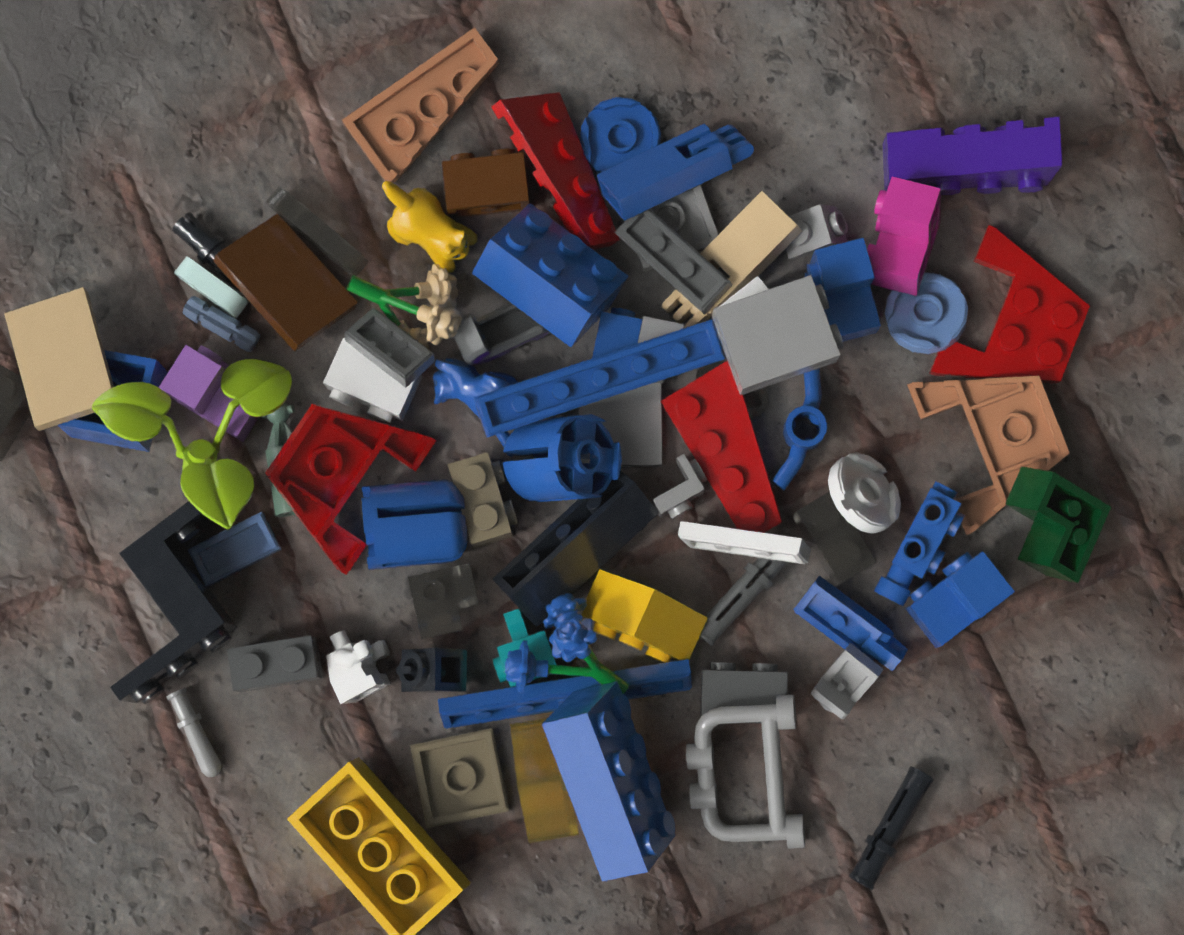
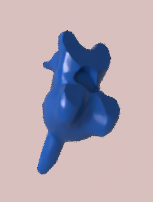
[433,357,518,457]

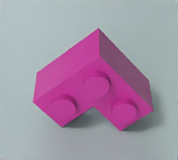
[867,176,941,296]

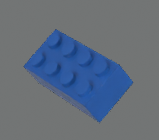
[542,681,676,882]

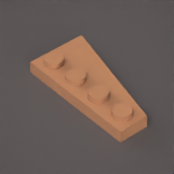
[342,27,499,183]

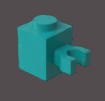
[492,609,557,687]

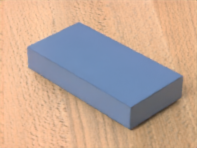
[187,511,282,587]

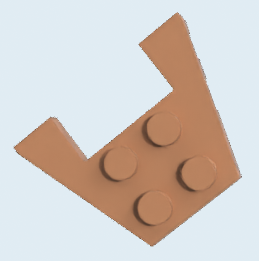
[907,376,1070,536]

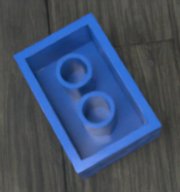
[472,203,629,347]

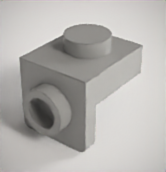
[786,204,848,260]
[652,454,707,519]
[811,643,883,719]

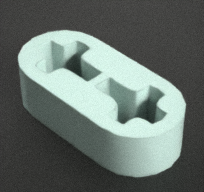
[174,256,248,319]

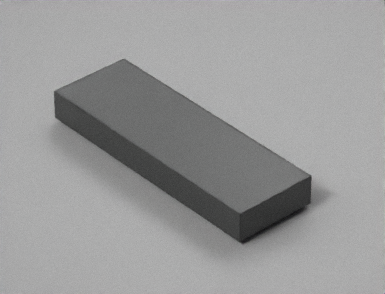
[615,209,733,315]

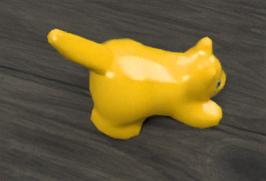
[382,181,477,273]

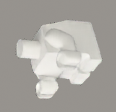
[326,630,390,704]

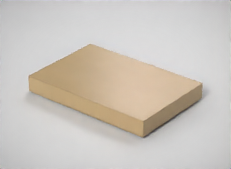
[4,287,114,431]

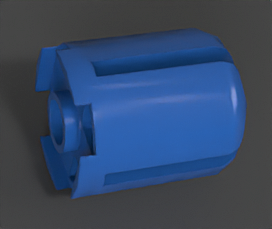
[502,414,622,502]
[362,479,468,570]

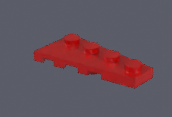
[491,92,620,250]

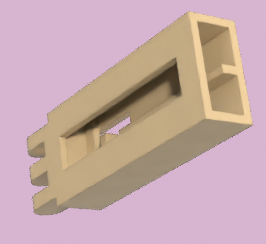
[662,191,802,328]

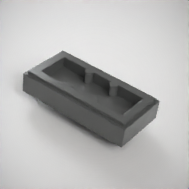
[344,307,435,388]

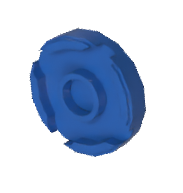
[580,97,661,173]

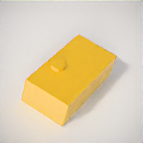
[287,757,471,935]

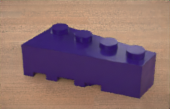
[882,117,1062,195]

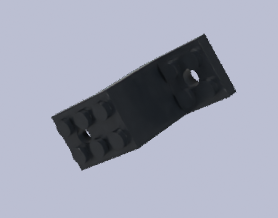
[110,501,237,704]

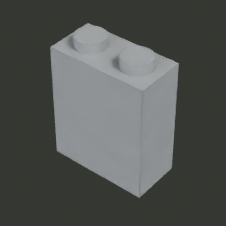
[712,275,844,395]

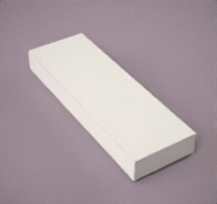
[678,521,811,564]

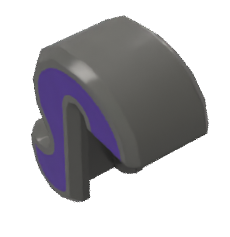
[454,303,551,365]

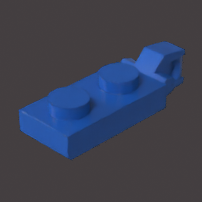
[793,576,908,671]

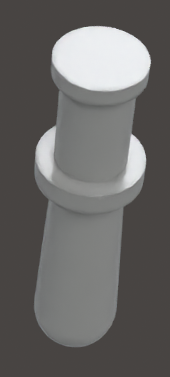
[166,687,221,777]

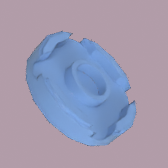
[885,273,968,354]

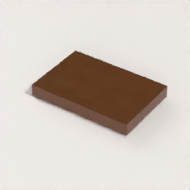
[213,214,358,352]

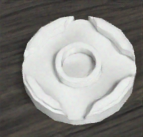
[828,452,901,534]

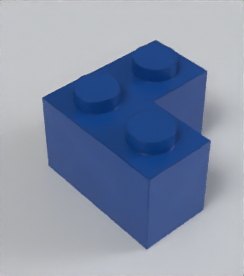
[803,238,881,342]
[905,551,1015,648]

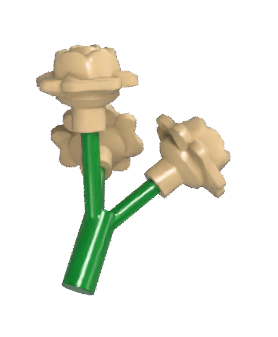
[347,264,462,348]

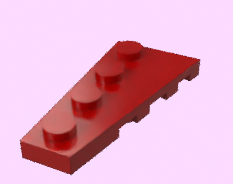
[660,360,782,533]

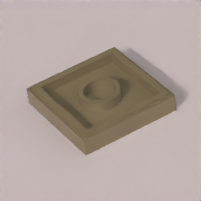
[410,728,510,828]

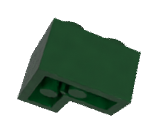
[1005,466,1111,583]

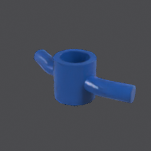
[771,368,827,490]

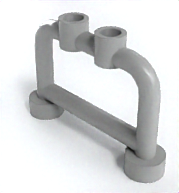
[686,695,805,849]

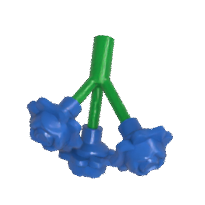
[505,593,629,694]

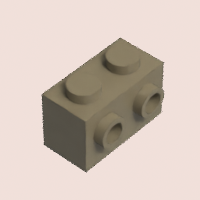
[448,452,518,549]

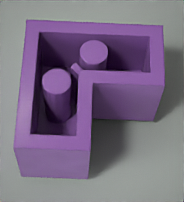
[159,345,259,442]

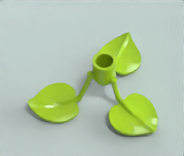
[92,359,292,530]

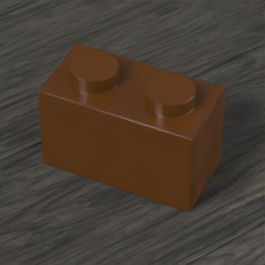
[442,148,529,219]

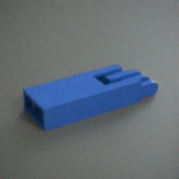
[597,123,754,221]

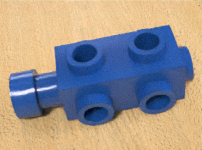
[874,481,965,606]

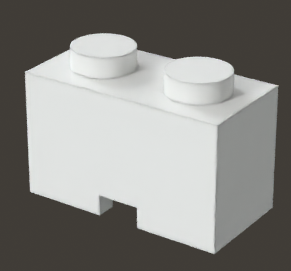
[323,338,422,423]

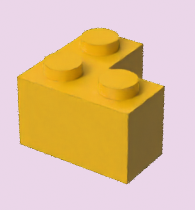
[582,569,708,663]

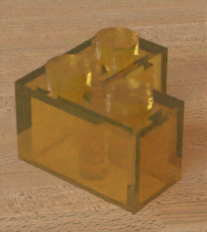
[510,718,579,843]

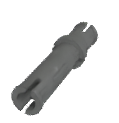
[700,558,788,647]

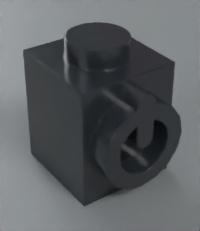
[396,648,467,693]

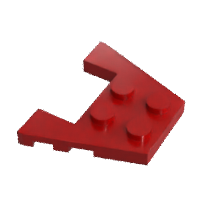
[929,225,1090,384]
[265,404,436,575]

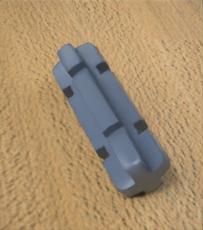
[182,296,260,352]

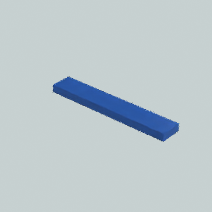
[473,319,725,438]
[438,659,692,729]

